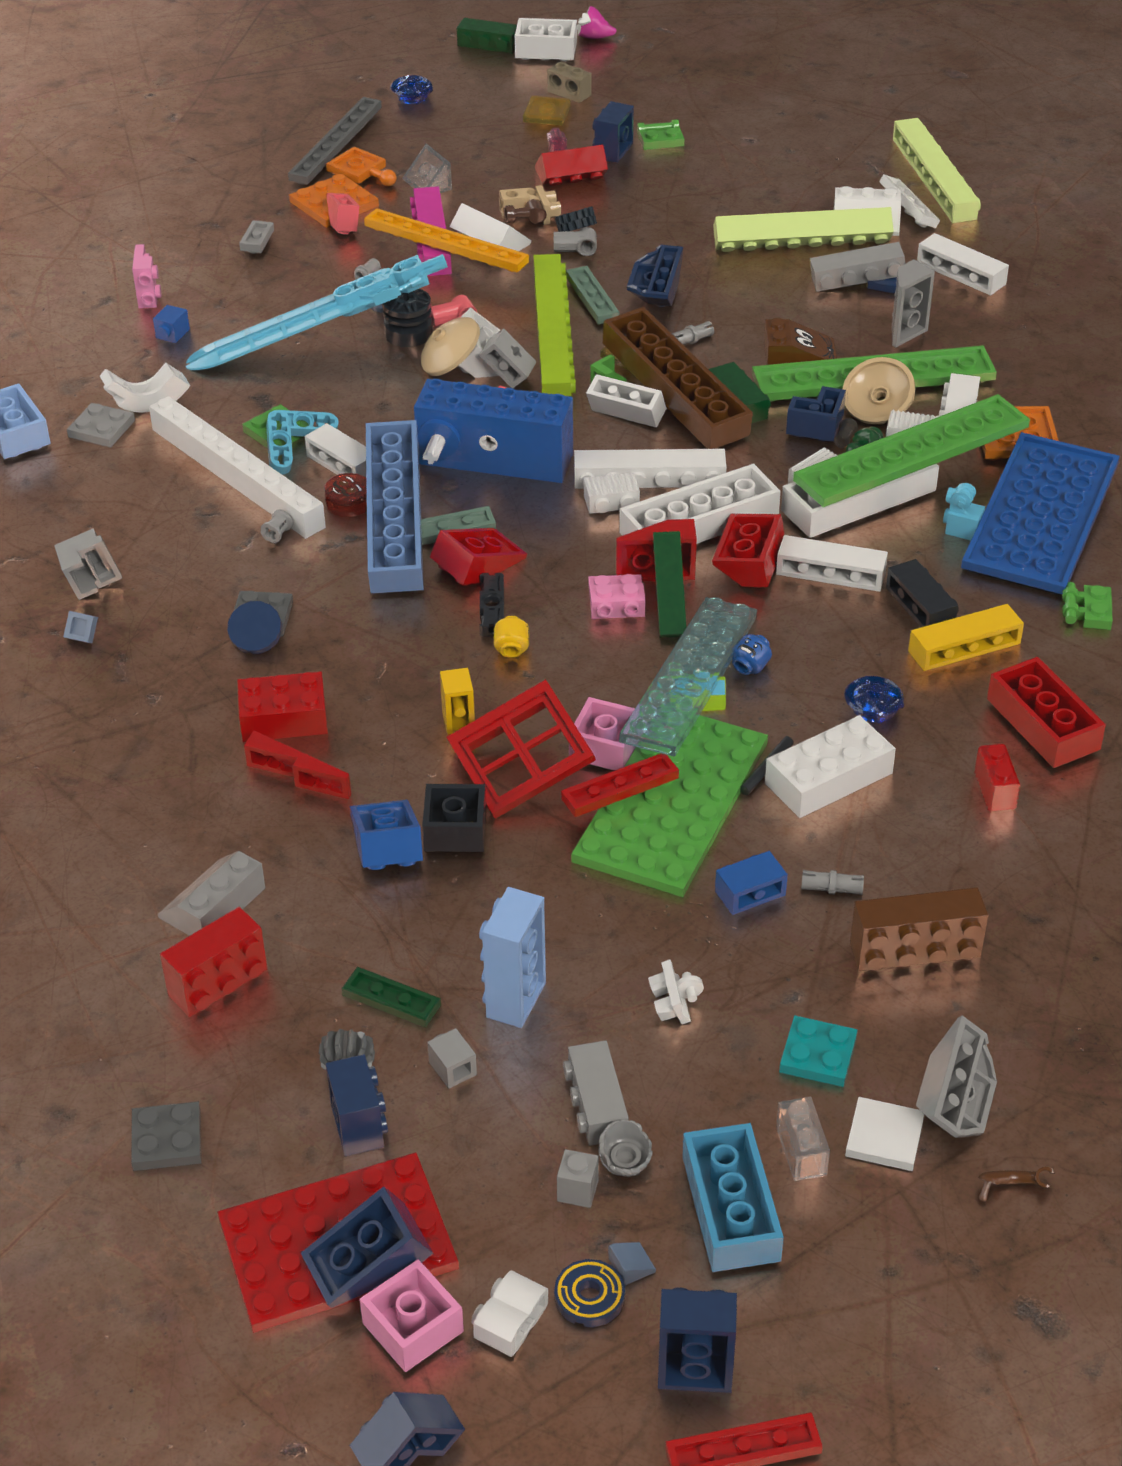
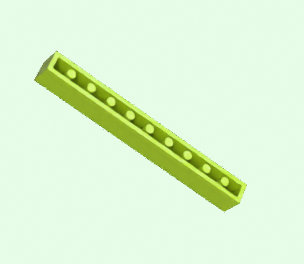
[533,254,576,397]

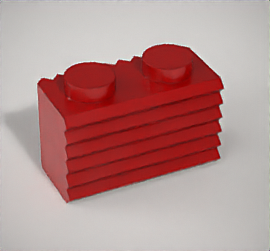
[974,744,1021,811]

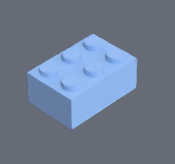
[0,383,51,459]

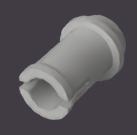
[354,258,381,279]

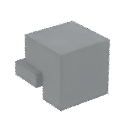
[54,528,122,600]

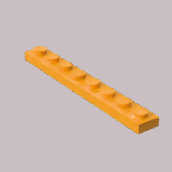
[364,208,529,273]

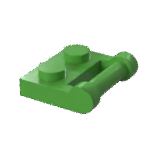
[637,119,684,150]

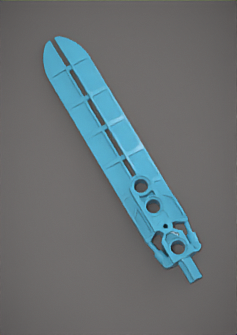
[185,254,448,370]

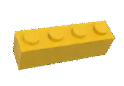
[908,604,1024,671]

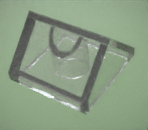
[402,143,452,193]

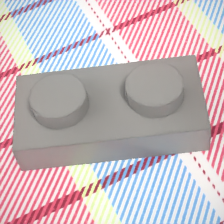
[239,220,274,253]

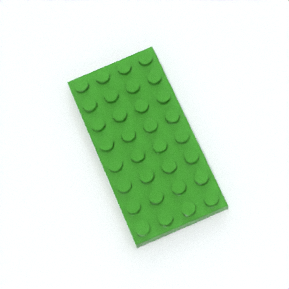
[571,704,768,897]

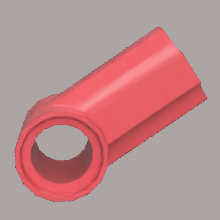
[431,295,477,327]

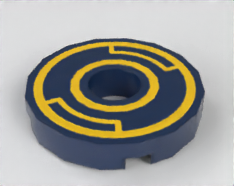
[554,1259,625,1327]

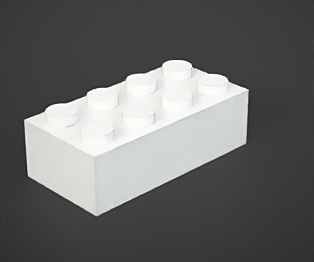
[765,715,896,818]

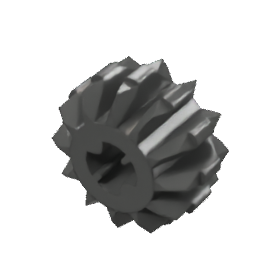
[319,1029,375,1070]

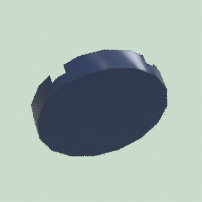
[227,601,282,654]

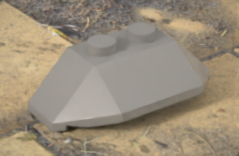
[916,1016,997,1138]

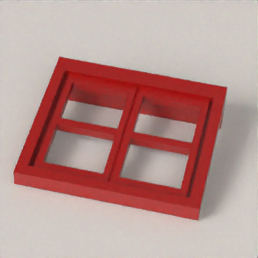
[446,679,596,819]

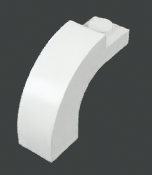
[100,363,191,413]

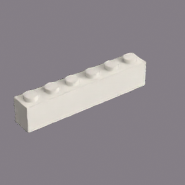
[574,449,726,489]

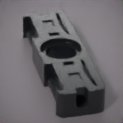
[480,573,504,637]

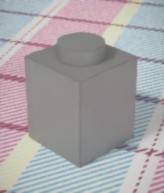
[427,1028,477,1089]
[557,1149,599,1208]

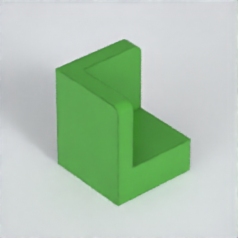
[590,354,627,385]

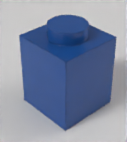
[153,305,190,343]

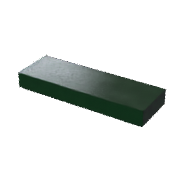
[341,967,441,1028]

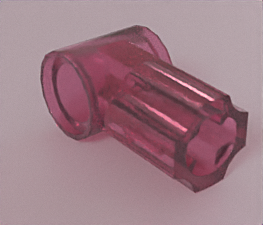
[547,128,567,152]

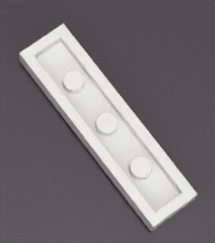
[879,174,940,228]

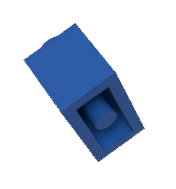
[715,850,788,915]

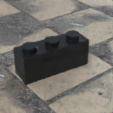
[886,559,959,627]

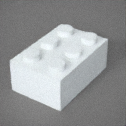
[515,18,577,61]

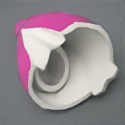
[577,6,617,39]

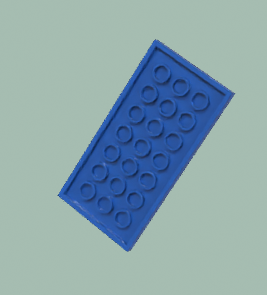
[961,432,1120,594]

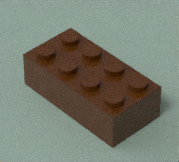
[850,887,988,971]

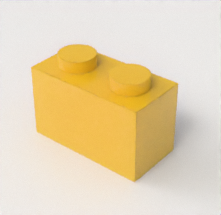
[440,668,475,736]

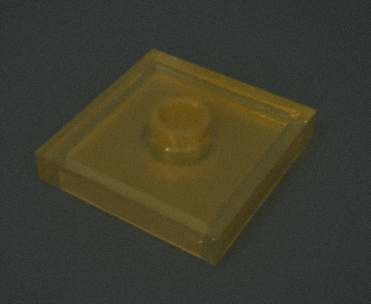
[523,96,571,126]

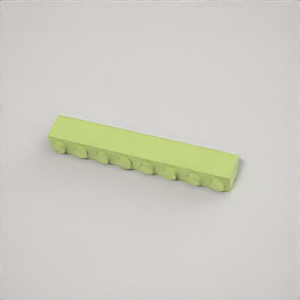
[893,118,981,223]
[713,207,894,252]

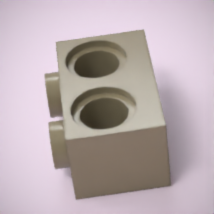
[547,62,592,103]

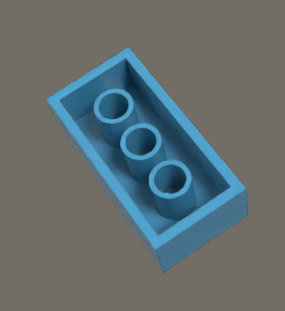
[682,1123,784,1272]

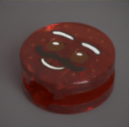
[324,473,367,517]

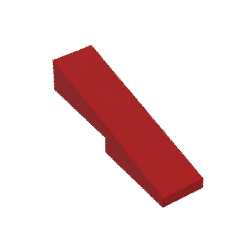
[244,730,351,799]

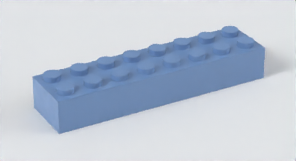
[366,420,424,593]

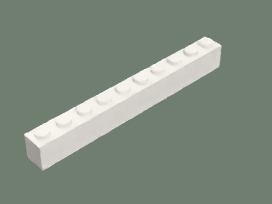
[149,396,326,539]

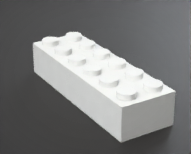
[619,464,780,544]
[781,464,939,538]

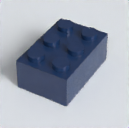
[658,1287,737,1393]

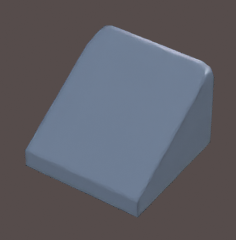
[608,1242,656,1285]

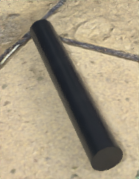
[740,736,794,796]

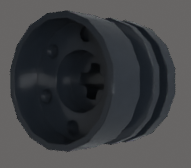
[382,289,433,347]

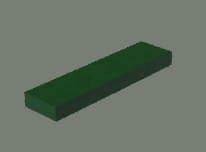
[653,531,687,638]

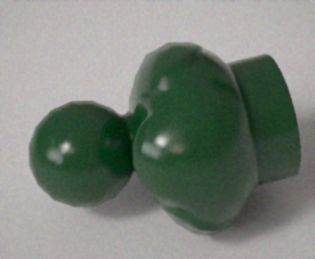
[845,427,883,452]

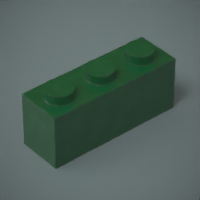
[456,18,517,53]
[709,362,771,424]

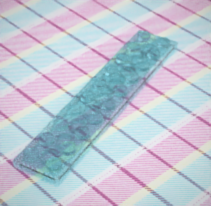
[619,597,757,757]

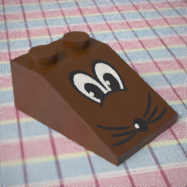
[764,318,837,365]

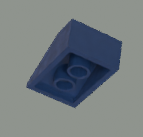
[301,1186,433,1308]

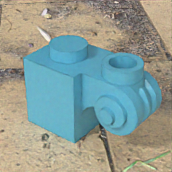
[943,483,985,540]

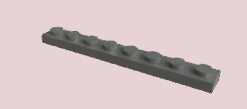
[288,97,382,185]

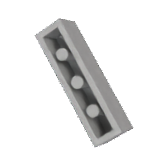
[810,242,905,292]

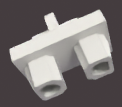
[648,960,704,1024]

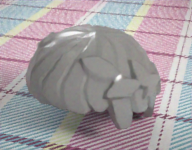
[598,1119,653,1177]

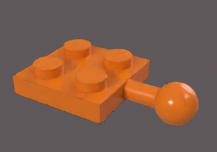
[326,147,397,187]

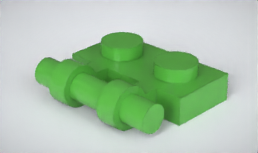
[1062,582,1113,630]

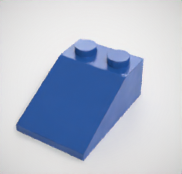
[350,799,423,870]

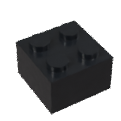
[422,784,486,852]

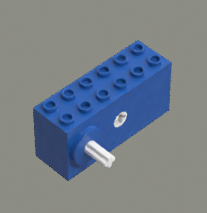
[414,379,573,483]

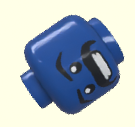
[731,634,772,675]

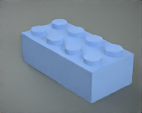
[479,887,546,1028]

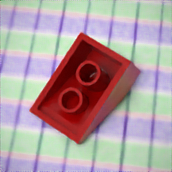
[616,519,697,582]
[430,528,527,586]

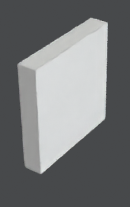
[845,1097,924,1171]

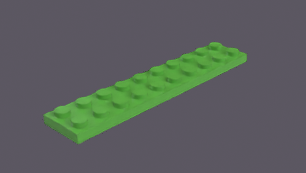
[752,345,997,402]
[793,394,1030,507]

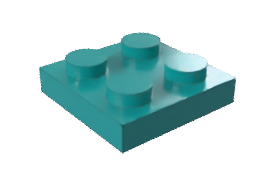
[779,1015,858,1087]

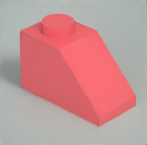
[327,193,360,234]

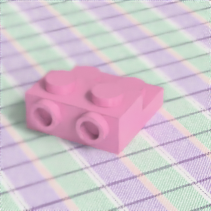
[132,244,161,308]
[588,574,645,619]

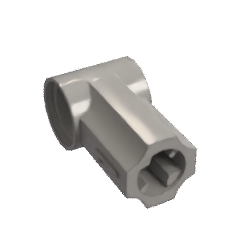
[554,227,597,256]

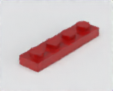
[561,752,679,817]
[665,1412,823,1466]

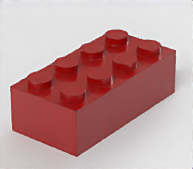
[987,656,1106,768]

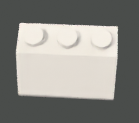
[834,186,901,236]
[450,203,531,251]
[458,307,500,378]

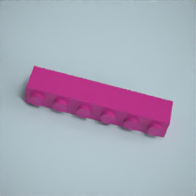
[410,186,452,276]

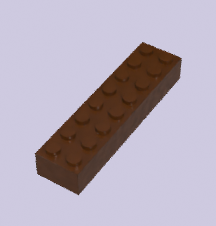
[602,307,753,449]

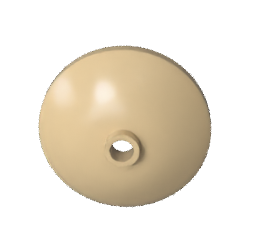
[421,317,480,376]
[843,357,915,424]

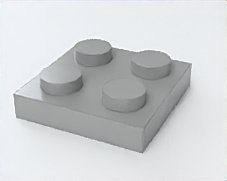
[67,403,135,448]

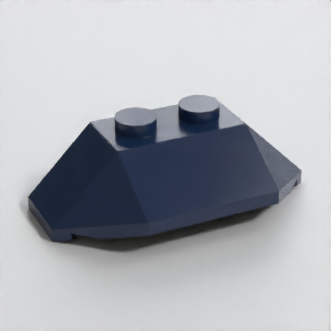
[627,245,683,307]

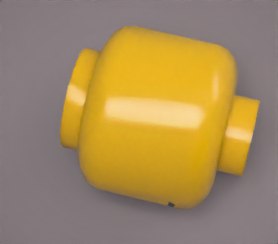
[494,616,529,658]

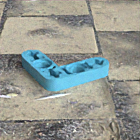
[266,410,339,475]

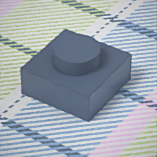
[63,611,98,643]

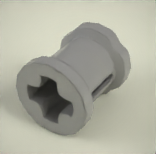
[260,510,293,543]

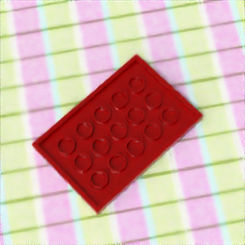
[217,1152,459,1333]

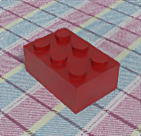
[237,671,328,742]
[160,906,268,1017]

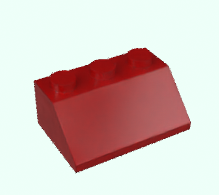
[535,144,608,186]
[712,514,785,588]

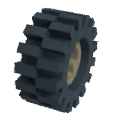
[555,206,597,232]

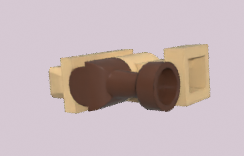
[499,185,561,225]

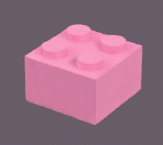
[569,697,643,770]
[360,1259,464,1372]

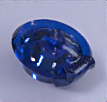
[390,75,433,104]
[844,676,904,723]

